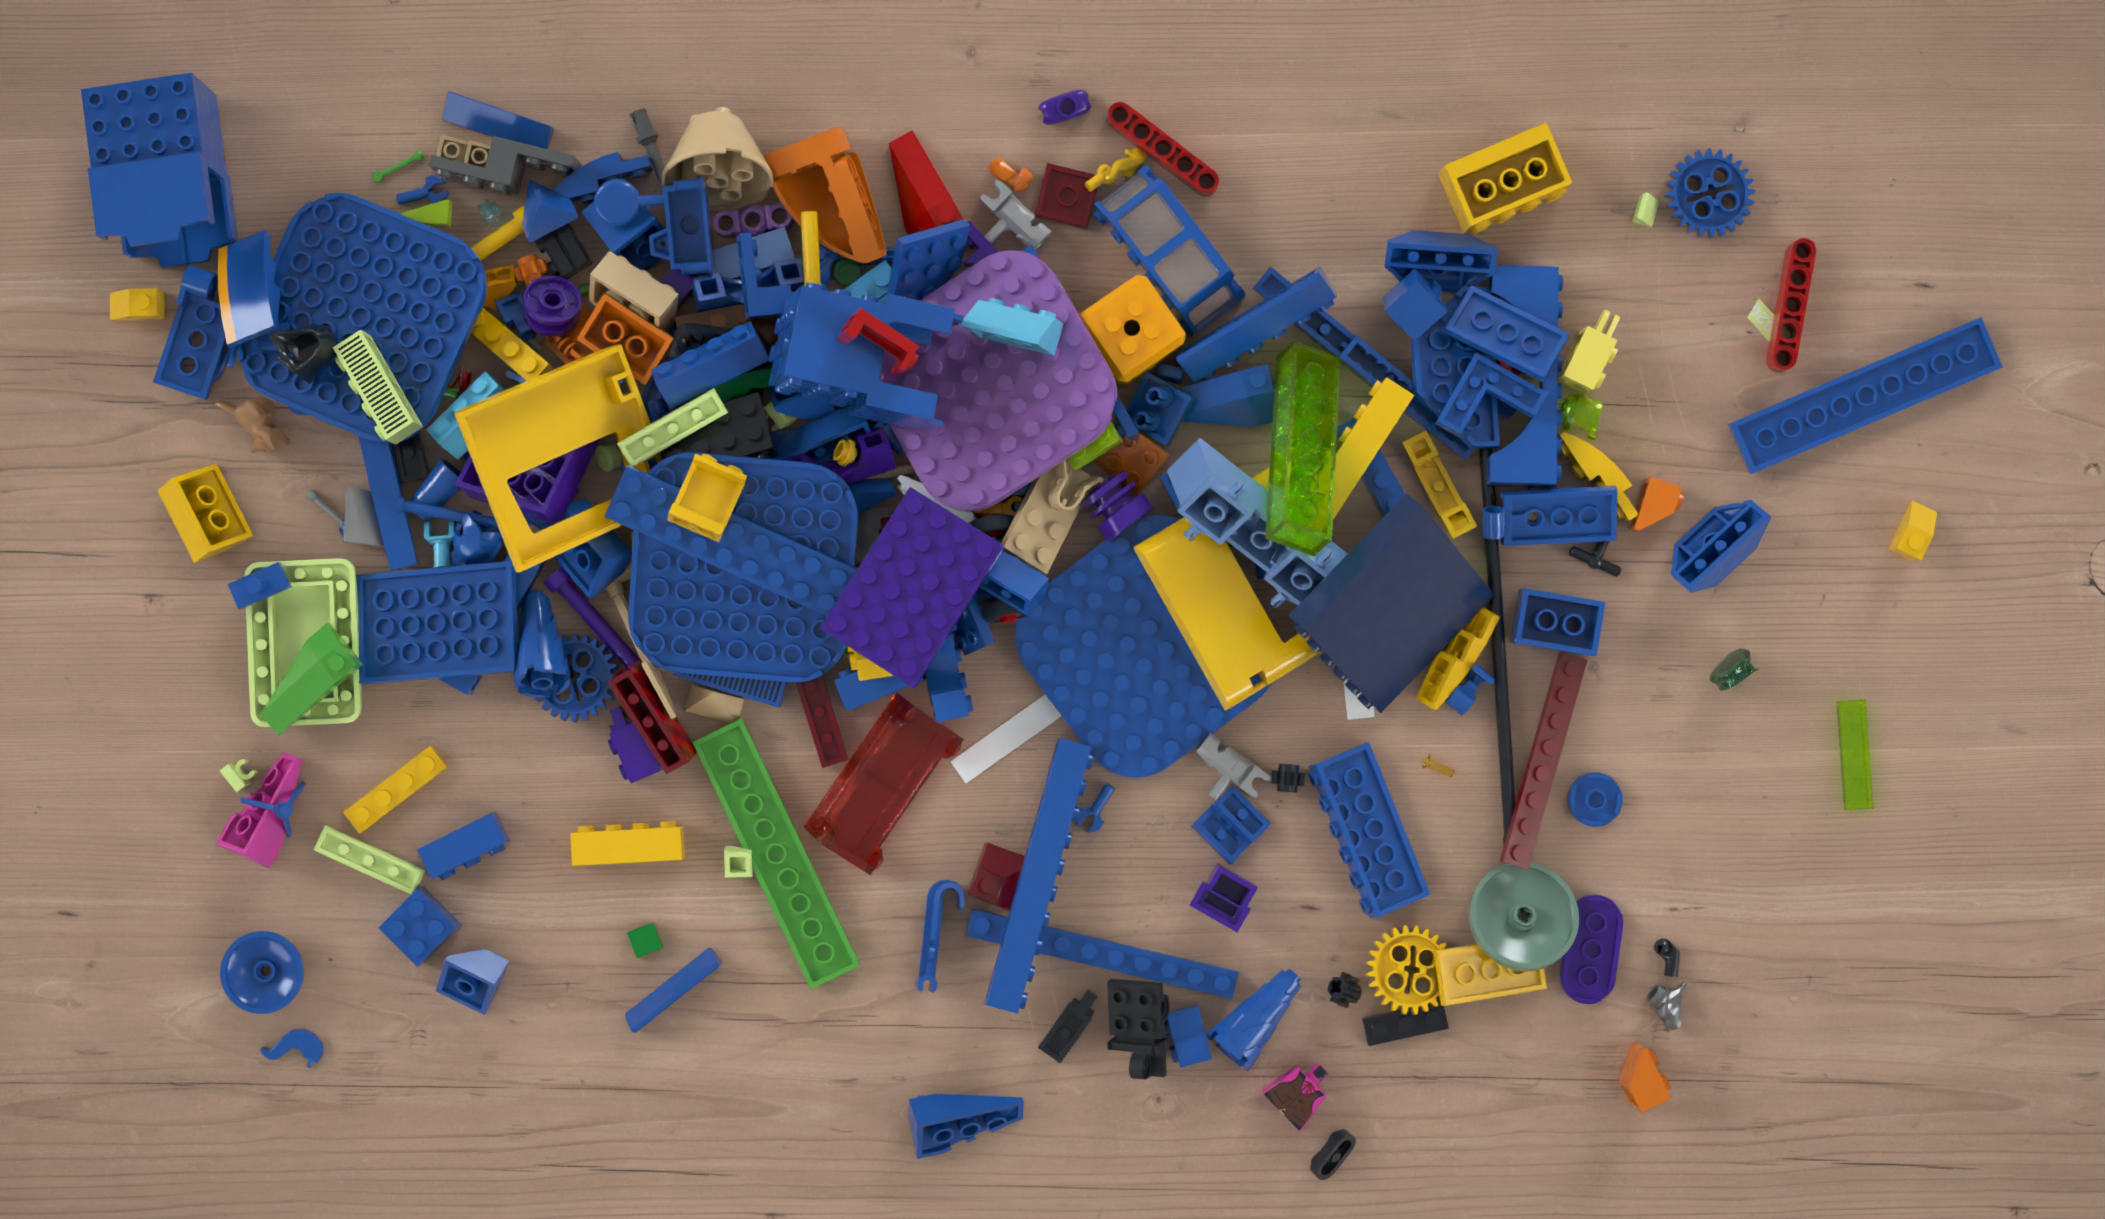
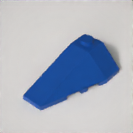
[1179,364,1279,428]
[909,1094,1024,1159]

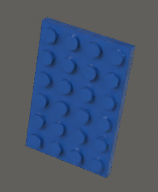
[357,561,518,685]

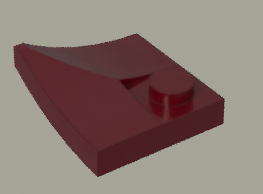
[967,843,1025,911]

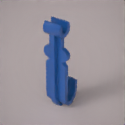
[915,879,965,993]

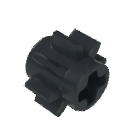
[1271,764,1305,793]
[1328,972,1362,1008]

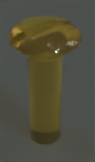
[1422,754,1455,778]

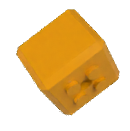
[1080,275,1186,387]

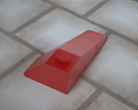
[889,130,963,235]

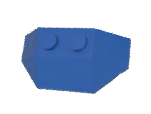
[1384,230,1498,292]
[1671,500,1771,593]

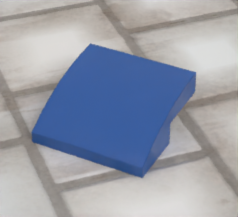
[1191,785,1271,865]

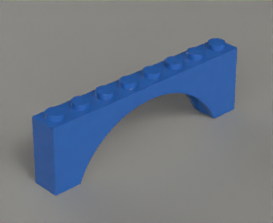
[1486,265,1563,488]

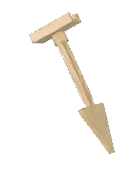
[598,560,677,719]

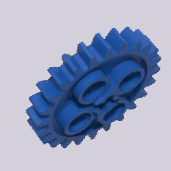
[1664,148,1755,238]
[535,633,619,723]

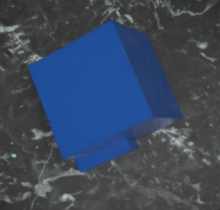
[1383,268,1447,341]

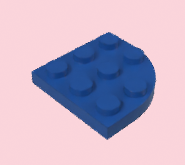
[887,219,970,301]

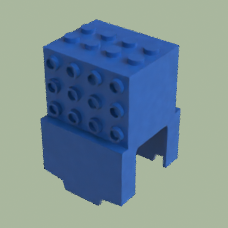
[81,72,238,268]
[768,282,964,430]

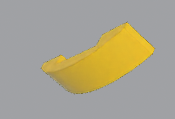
[1402,430,1478,539]

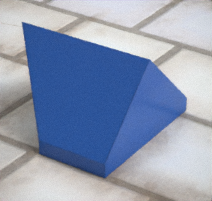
[522,179,579,243]

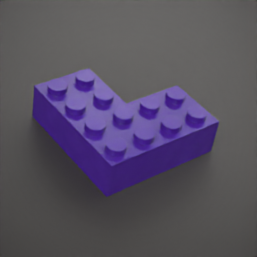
[455,438,601,525]

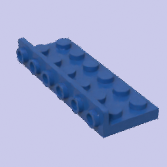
[1308,742,1431,918]

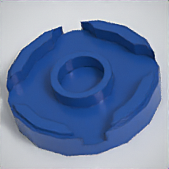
[1567,772,1623,827]

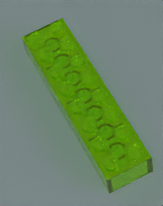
[1265,340,1341,556]

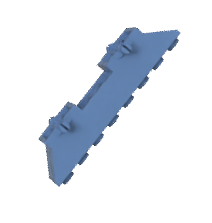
[1167,438,1348,608]

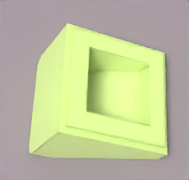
[1632,192,1659,227]
[724,846,753,878]

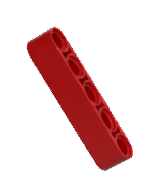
[1107,102,1219,197]
[1766,238,1816,372]

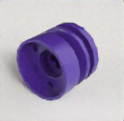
[1080,471,1154,542]

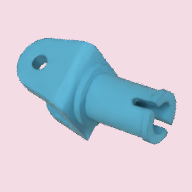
[424,520,457,568]

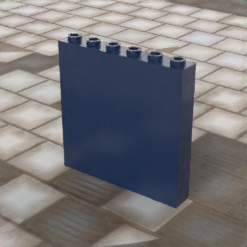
[1288,494,1495,713]

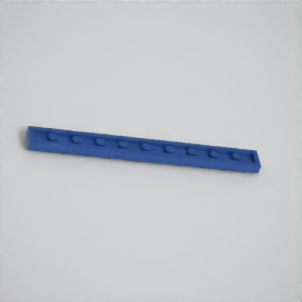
[966,908,1239,999]

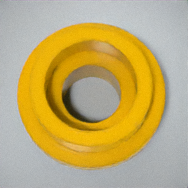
[833,439,857,467]

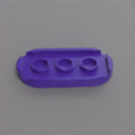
[1560,894,1623,1004]

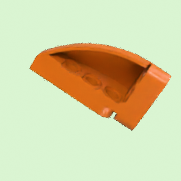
[764,126,887,263]

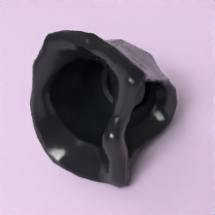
[269,324,338,384]

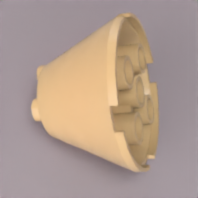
[662,107,773,212]

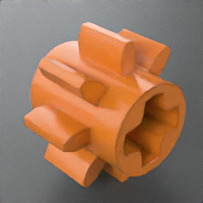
[513,254,549,287]

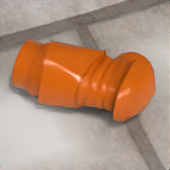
[987,156,1033,192]

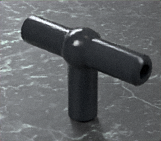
[1569,541,1622,577]

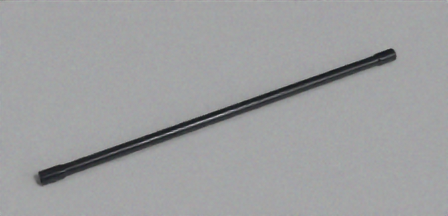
[1479,449,1516,847]

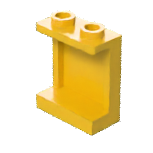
[667,454,747,542]

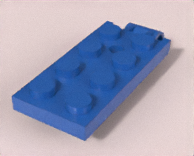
[1482,486,1617,546]

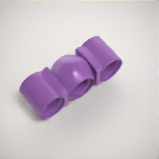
[713,203,794,239]

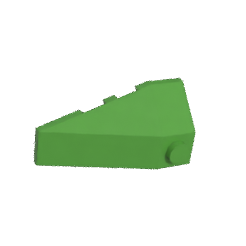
[261,622,364,735]

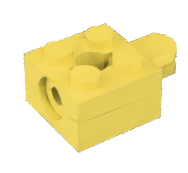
[1558,309,1620,395]

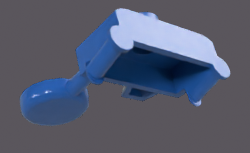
[594,175,714,275]

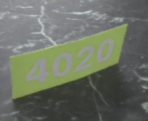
[1747,299,1791,342]

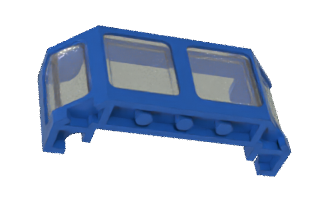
[1093,164,1246,337]

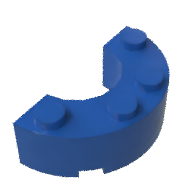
[925,625,973,723]

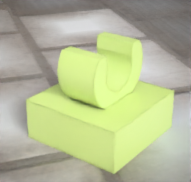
[764,401,798,431]
[220,759,258,792]

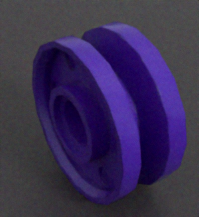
[522,275,582,337]

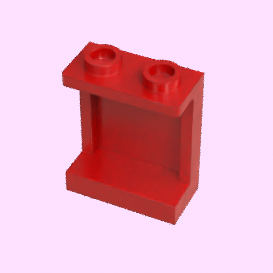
[836,308,919,376]

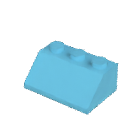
[961,298,1063,356]
[427,370,505,459]

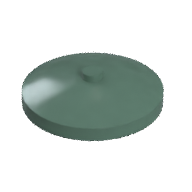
[1468,862,1579,971]

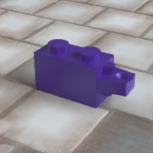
[608,706,663,783]

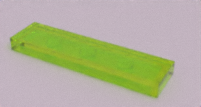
[1836,699,1874,810]

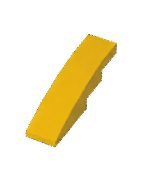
[1416,607,1500,710]

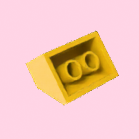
[157,463,254,563]

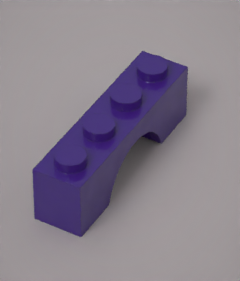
[783,428,896,484]

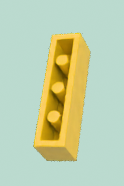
[570,821,685,866]

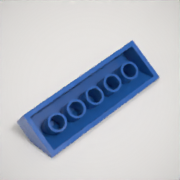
[1176,267,1337,382]

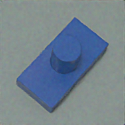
[228,562,292,609]

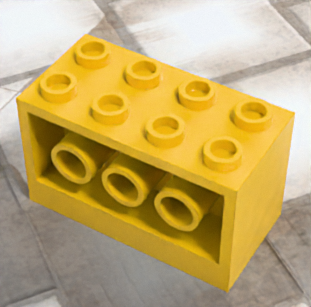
[1438,122,1572,235]

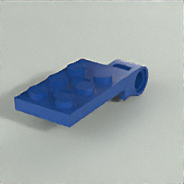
[153,265,227,400]

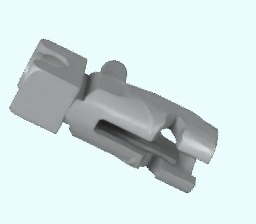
[979,180,1052,251]
[1195,732,1271,801]

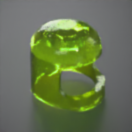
[1560,394,1604,442]

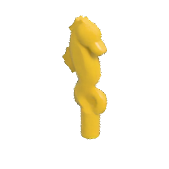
[1085,148,1147,192]

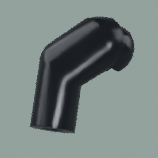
[1654,938,1680,977]

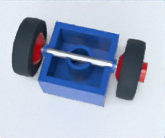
[969,513,1032,624]

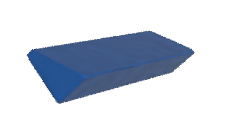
[442,91,554,149]
[625,948,722,1033]

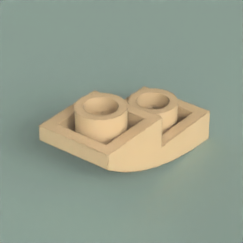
[436,134,491,168]

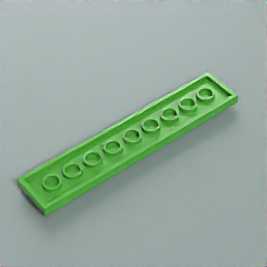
[692,718,861,989]

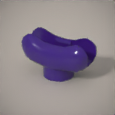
[1038,89,1091,125]

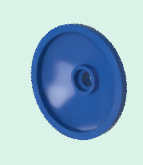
[220,931,304,1014]

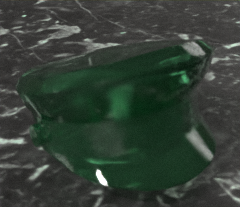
[1709,648,1759,691]

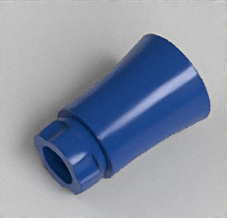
[409,458,461,521]

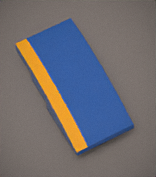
[218,230,281,348]

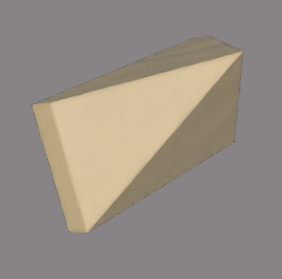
[684,685,744,724]

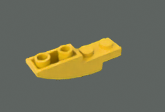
[1557,432,1639,522]

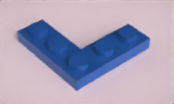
[1435,352,1548,437]

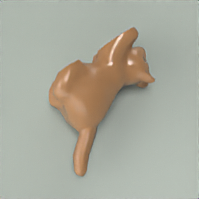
[215,396,288,453]

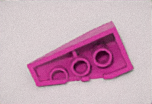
[216,752,302,869]

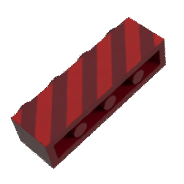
[608,659,697,774]

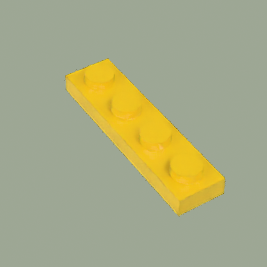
[471,307,553,381]
[343,745,448,834]

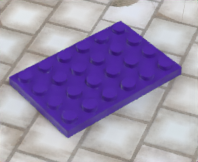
[820,487,1005,689]

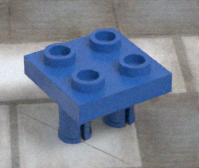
[1126,371,1195,446]

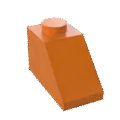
[1629,477,1684,532]

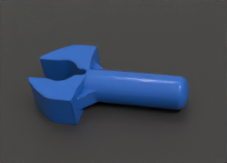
[396,176,449,205]
[1077,784,1114,833]

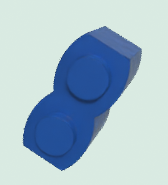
[1164,1004,1212,1068]

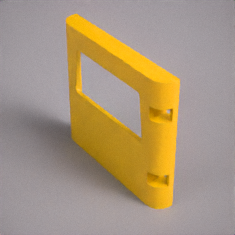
[454,344,662,572]
[1133,466,1322,710]

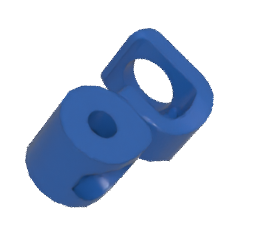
[1444,662,1495,716]

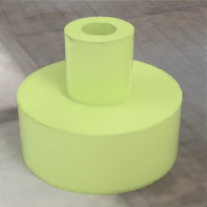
[596,442,622,472]

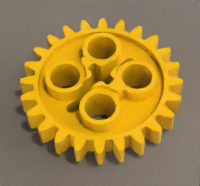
[1365,925,1447,1015]

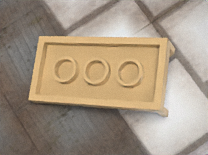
[1001,460,1104,574]

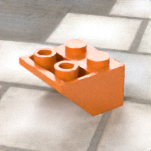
[1619,1042,1672,1113]

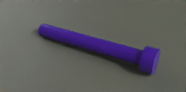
[543,567,643,667]

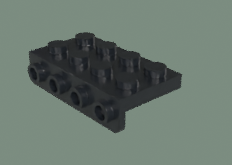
[660,392,777,460]

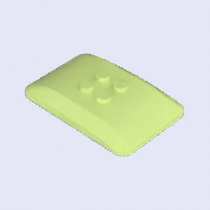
[244,558,362,727]

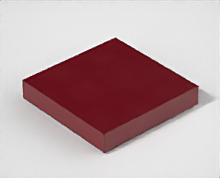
[1035,163,1098,230]

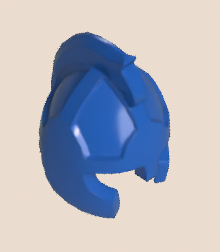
[451,510,503,566]

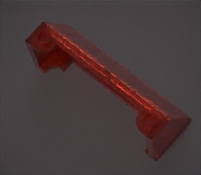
[803,692,964,875]

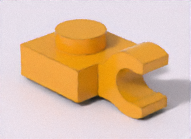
[974,496,1023,517]

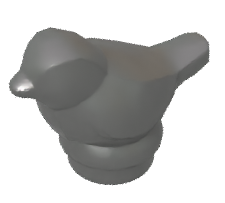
[1646,982,1687,1032]

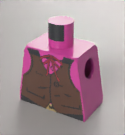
[1261,1063,1329,1131]

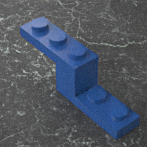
[736,232,795,320]

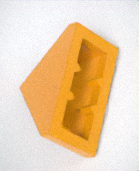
[484,264,516,311]

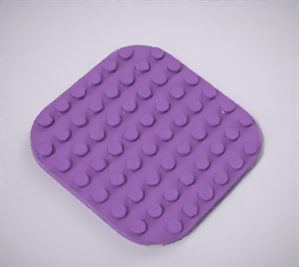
[879,250,1117,511]

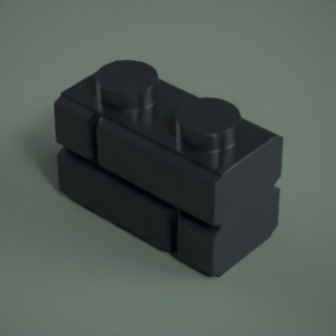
[534,223,593,279]

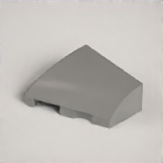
[343,487,385,548]

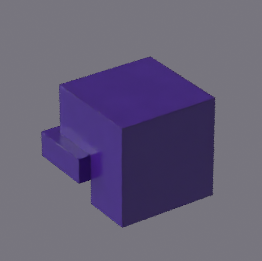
[1189,863,1258,933]

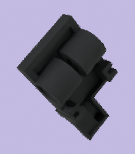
[1107,979,1170,1080]

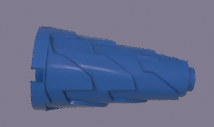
[514,590,570,698]
[1206,969,1301,1071]

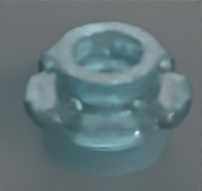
[478,199,501,225]

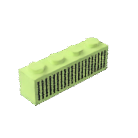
[333,330,423,445]

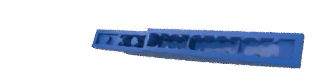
[1252,266,1475,461]
[358,436,418,571]

